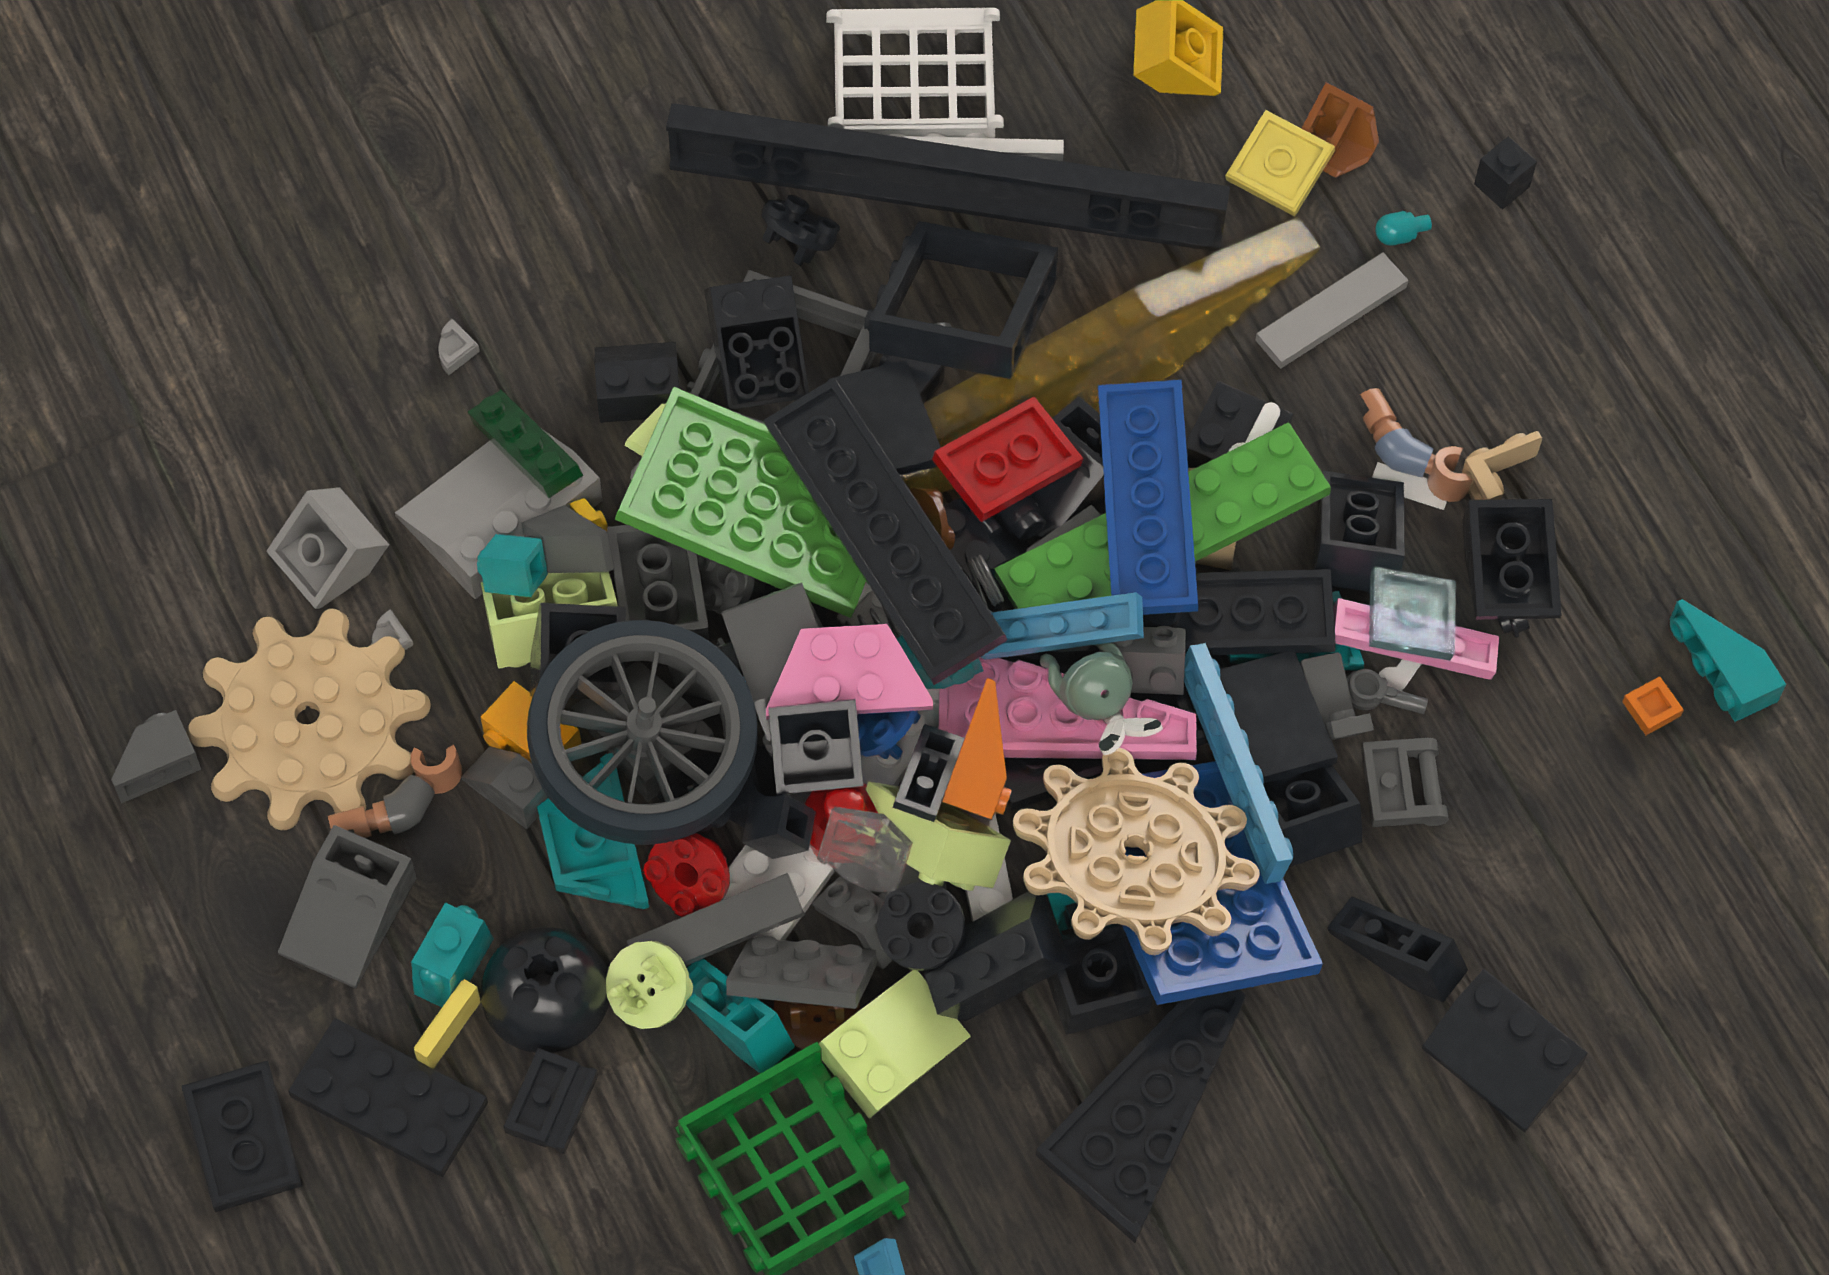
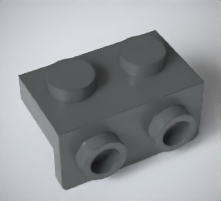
[1099,626,1186,695]

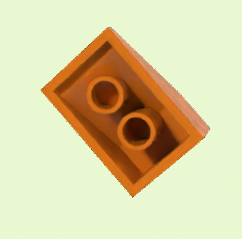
[942,678,1012,820]

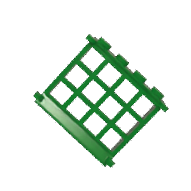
[675,1042,909,1275]

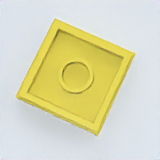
[1225,110,1335,217]

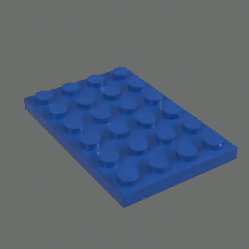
[1122,761,1323,1005]

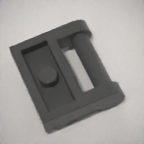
[1361,738,1449,827]

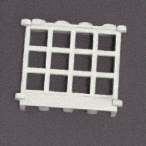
[826,8,1004,138]

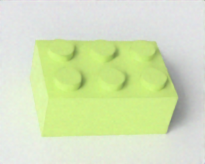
[481,571,618,669]

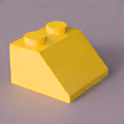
[1133,0,1223,96]

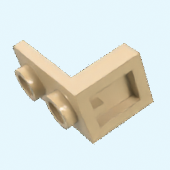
[1462,431,1542,500]

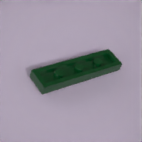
[468,390,583,498]

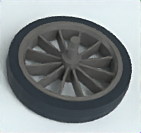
[527,620,758,845]

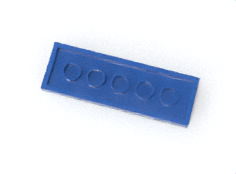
[1098,380,1198,615]

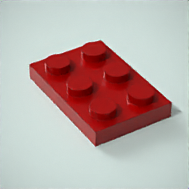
[932,397,1083,522]

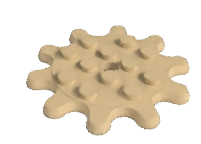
[186,609,431,830]
[1013,748,1260,955]

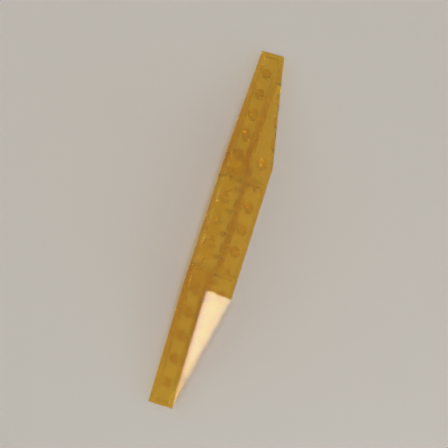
[900,217,1320,493]

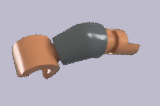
[328,745,462,838]

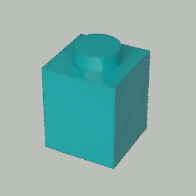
[477,534,548,597]

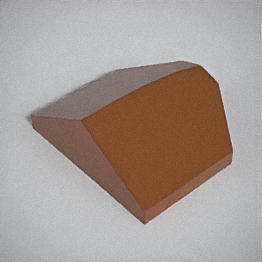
[1301,82,1379,178]

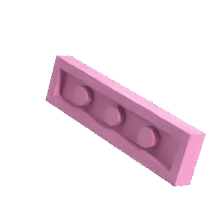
[1333,598,1499,680]

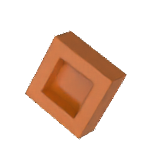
[1622,676,1684,735]

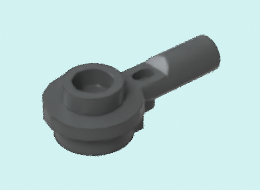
[1347,669,1428,715]

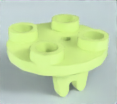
[606,941,693,1029]

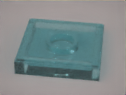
[1369,567,1456,661]

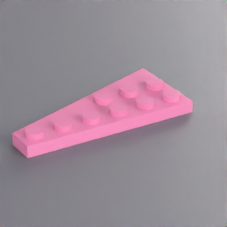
[938,657,1197,760]

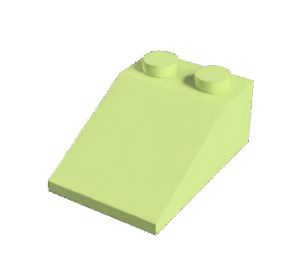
[866,781,1011,891]
[819,970,971,1119]

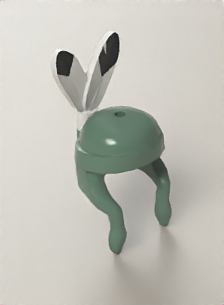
[1040,642,1163,755]

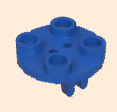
[857,711,921,760]

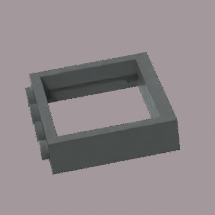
[687,270,877,425]

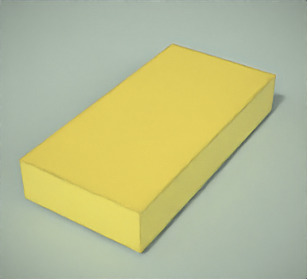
[414,979,481,1069]

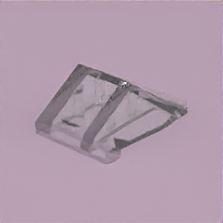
[817,807,913,894]

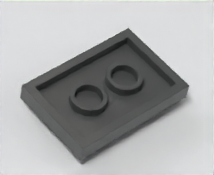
[726,936,877,1009]

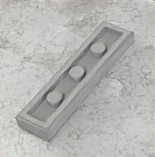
[1256,252,1408,369]

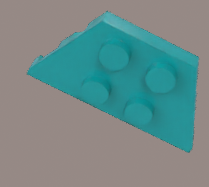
[537,753,649,909]

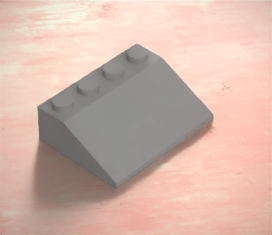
[395,429,603,599]

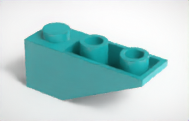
[1670,599,1786,722]

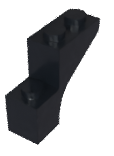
[729,744,816,859]

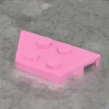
[766,624,933,719]

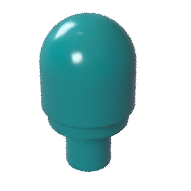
[1375,211,1432,246]

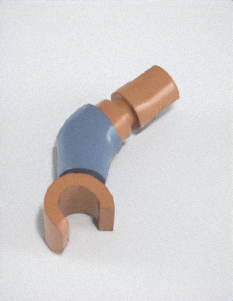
[1360,388,1473,502]

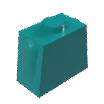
[411,903,494,1007]

